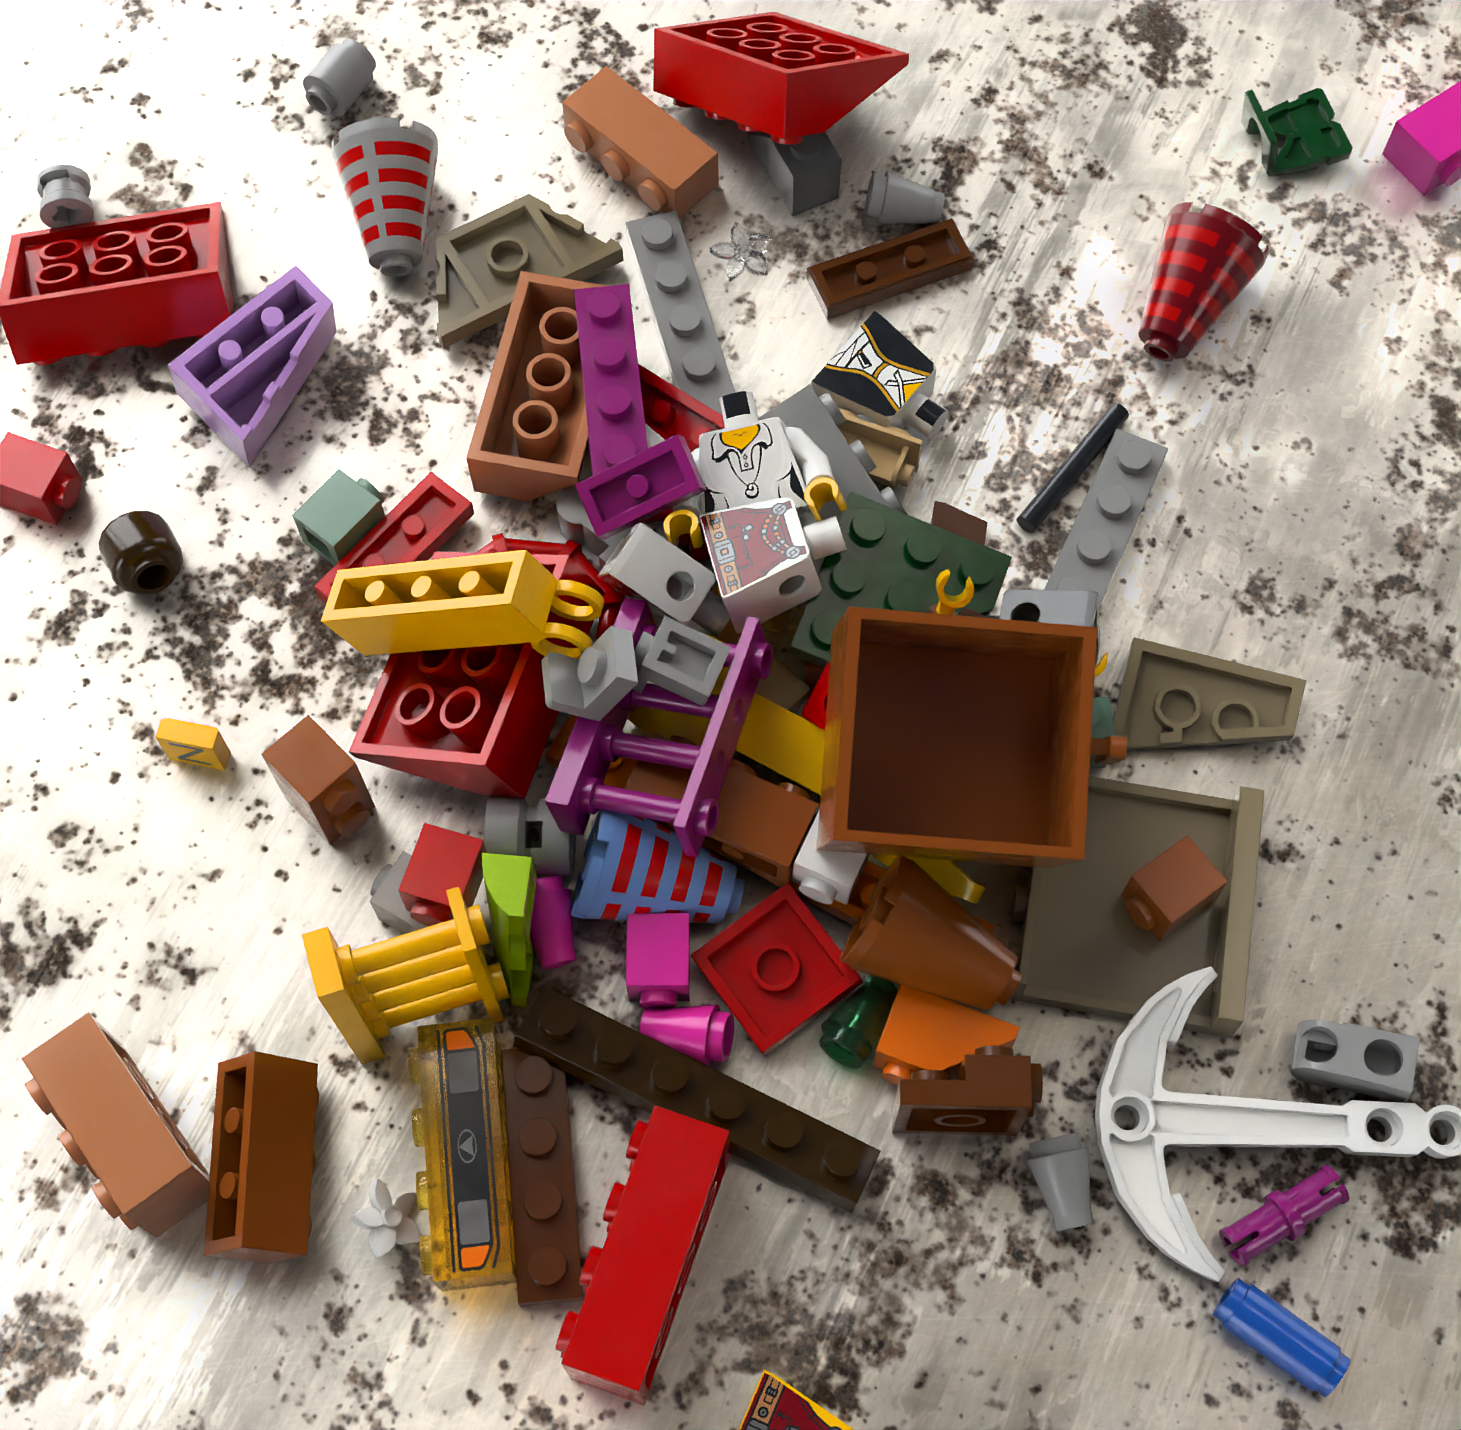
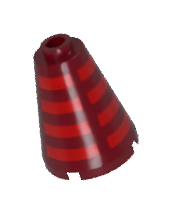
[1138,202,1269,362]

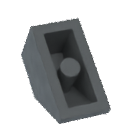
[748,131,841,216]

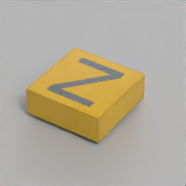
[155,718,231,771]

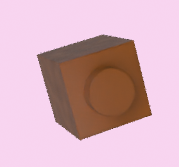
[1121,835,1228,942]

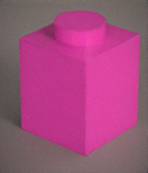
[626,913,690,1009]

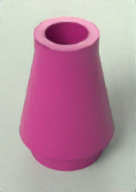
[529,876,577,970]
[639,1005,734,1067]

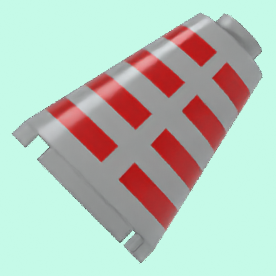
[332,117,438,277]

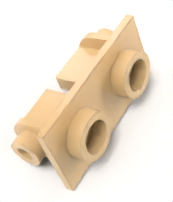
[837,409,923,489]

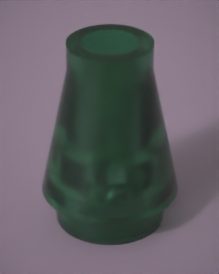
[819,974,898,1069]

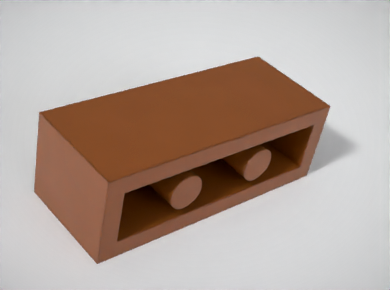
[624,732,819,885]
[204,1051,319,1263]

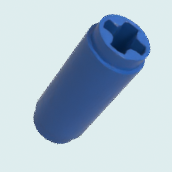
[1212,1278,1351,1397]

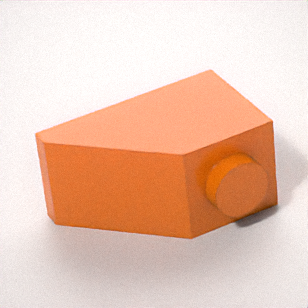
[872,985,1020,1086]

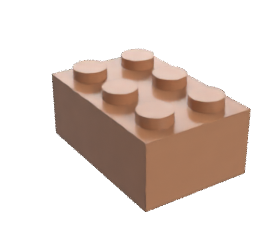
[21,1012,210,1238]

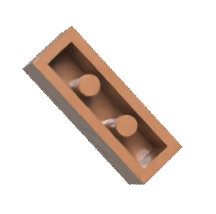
[562,66,719,219]

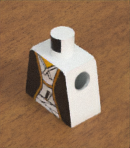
[811,311,949,439]

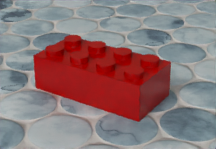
[555,1105,730,1406]

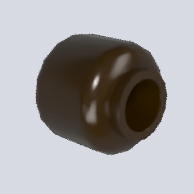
[98,510,183,594]

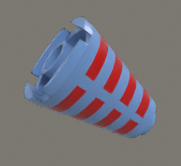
[571,809,745,924]

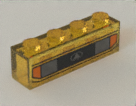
[408,1018,516,1292]

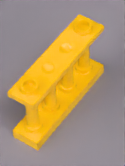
[301,887,510,1065]

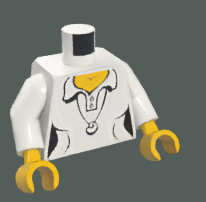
[663,391,847,548]

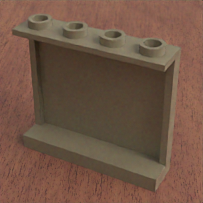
[1007,776,1265,1038]

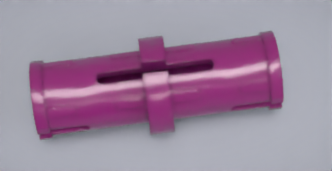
[1219,1165,1349,1267]

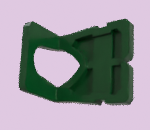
[1241,88,1353,177]

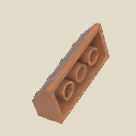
[466,271,606,501]

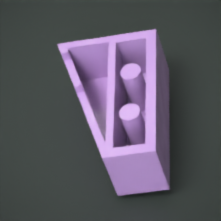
[168,265,337,468]

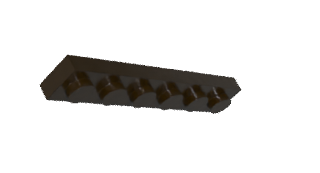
[513,986,881,1213]

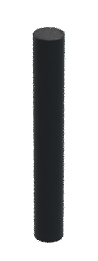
[1017,403,1129,533]

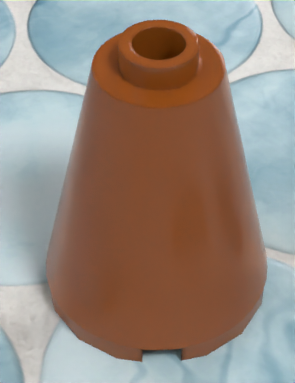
[840,855,1022,1010]

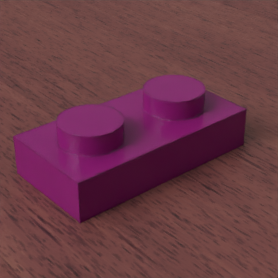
[575,434,707,540]

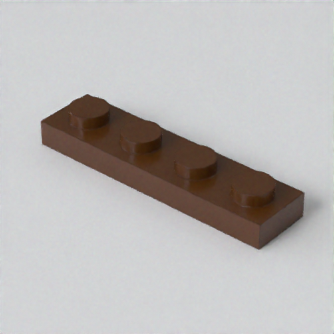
[501,1048,584,1307]

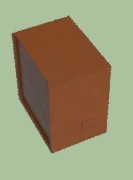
[816,606,1127,868]

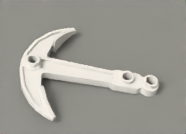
[1095,966,1461,1282]

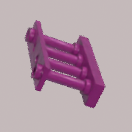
[545,597,773,858]

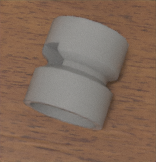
[484,796,576,877]

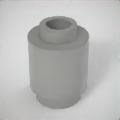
[303,39,376,116]

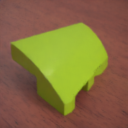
[482,853,537,1007]

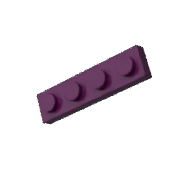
[574,284,648,475]

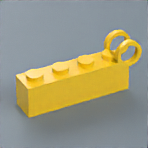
[321,550,604,659]

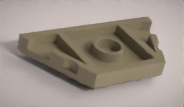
[435,194,624,349]

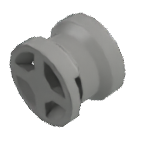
[36,164,94,228]

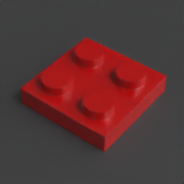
[690,882,863,1057]

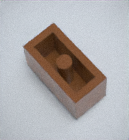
[261,715,375,845]

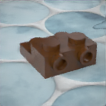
[892,1046,1043,1136]

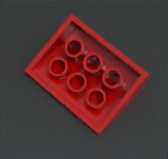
[653,12,909,144]
[0,201,234,365]
[349,551,605,799]

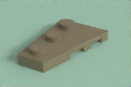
[1113,637,1306,750]

